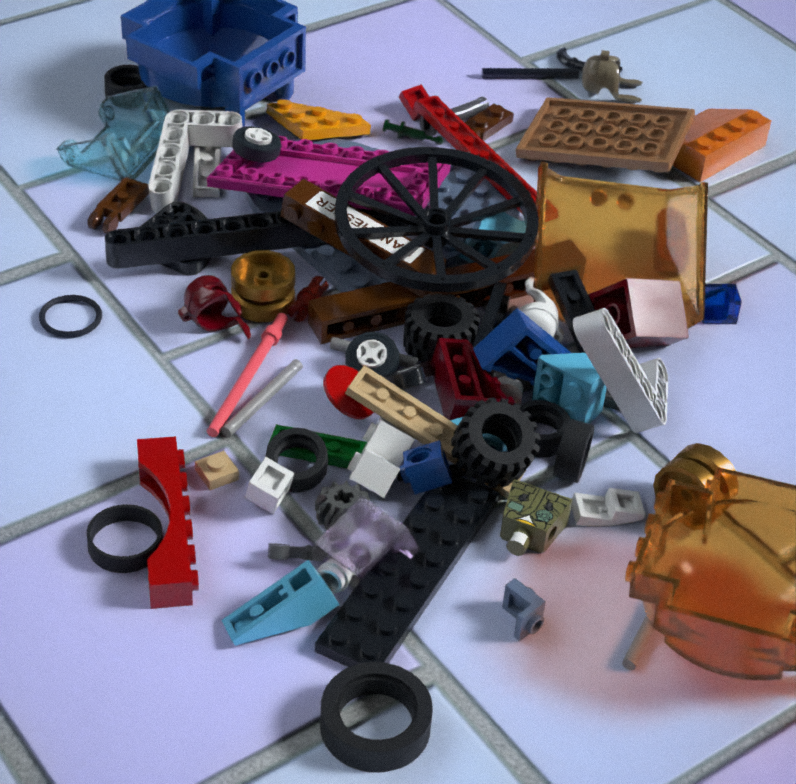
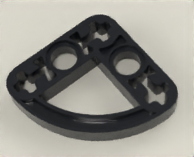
[140,201,212,276]

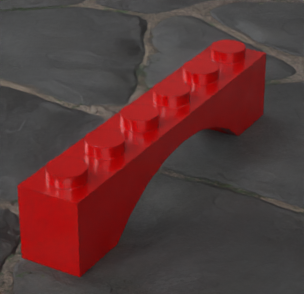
[137,436,199,609]

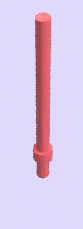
[207,313,288,437]

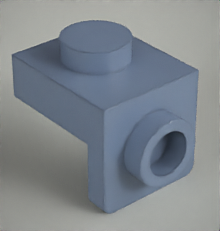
[502,578,546,641]

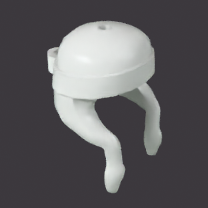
[509,277,564,342]

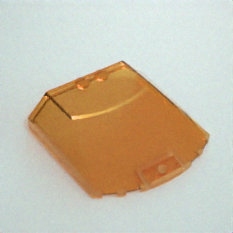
[534,162,708,328]

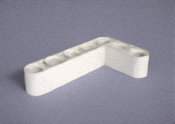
[148,110,243,213]
[573,308,668,433]

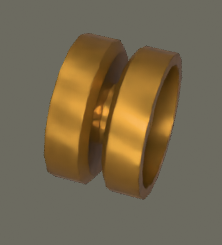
[231,250,295,322]
[653,443,740,528]

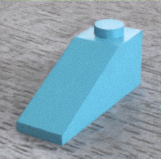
[221,560,340,645]

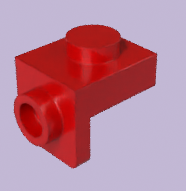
[398,84,441,121]

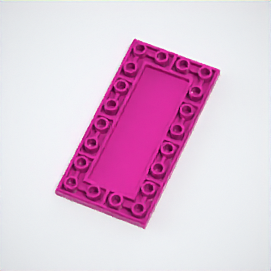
[207,136,450,216]

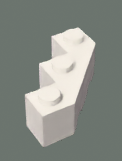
[347,416,415,498]

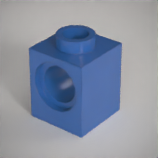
[399,440,452,495]

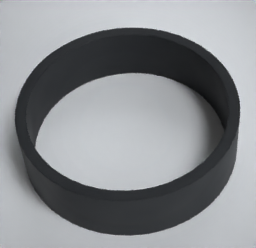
[87,504,163,573]

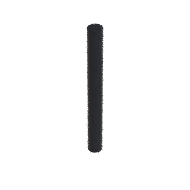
[481,68,579,78]

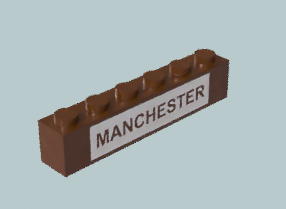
[280,179,447,298]

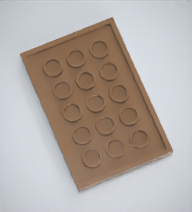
[516,97,695,173]

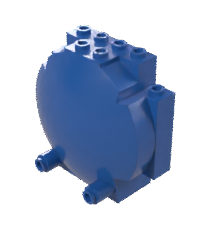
[121,0,306,127]

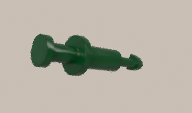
[383,119,443,145]

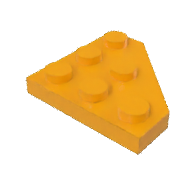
[266,99,371,140]

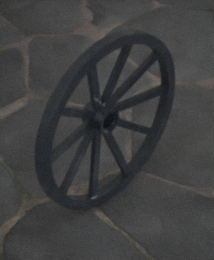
[334,147,539,292]

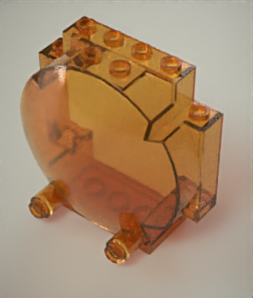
[625,467,796,680]

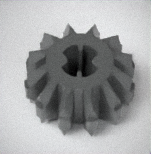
[315,480,372,532]

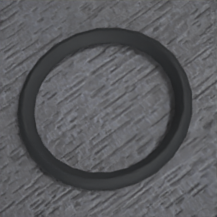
[39,295,102,337]

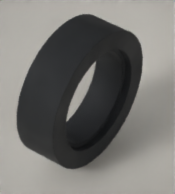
[320,662,433,773]

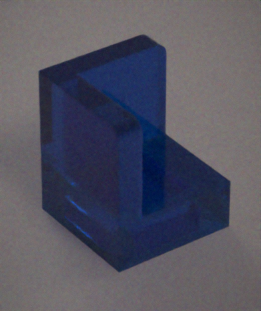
[697,284,742,324]

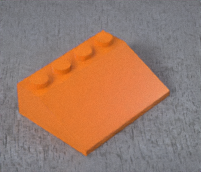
[672,108,771,182]

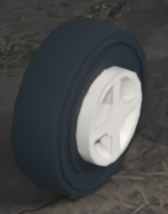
[232,126,281,162]
[345,332,399,376]

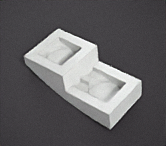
[572,488,646,526]

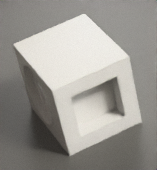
[245,457,294,514]

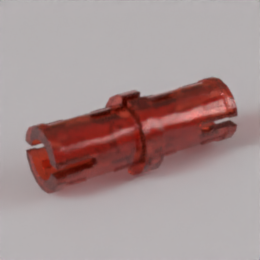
[288,276,329,322]

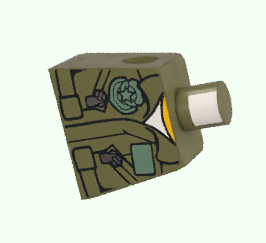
[500,479,573,556]

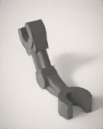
[268,510,359,562]

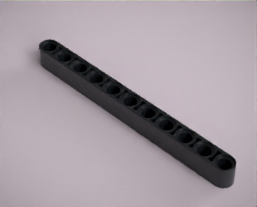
[105,208,410,268]

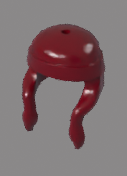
[178,275,251,340]

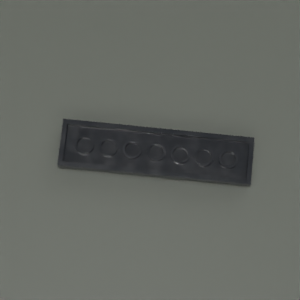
[315,473,500,667]

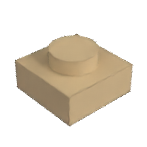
[195,451,239,490]

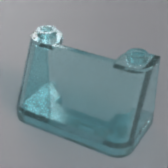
[56,86,170,181]

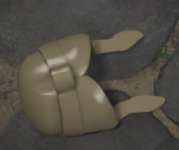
[582,50,643,103]

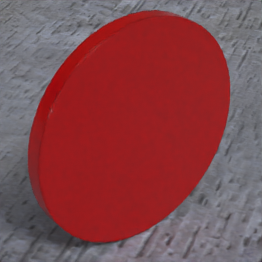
[323,365,374,420]

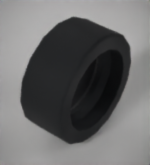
[104,65,153,107]
[519,400,570,457]
[553,419,594,483]
[265,428,328,492]

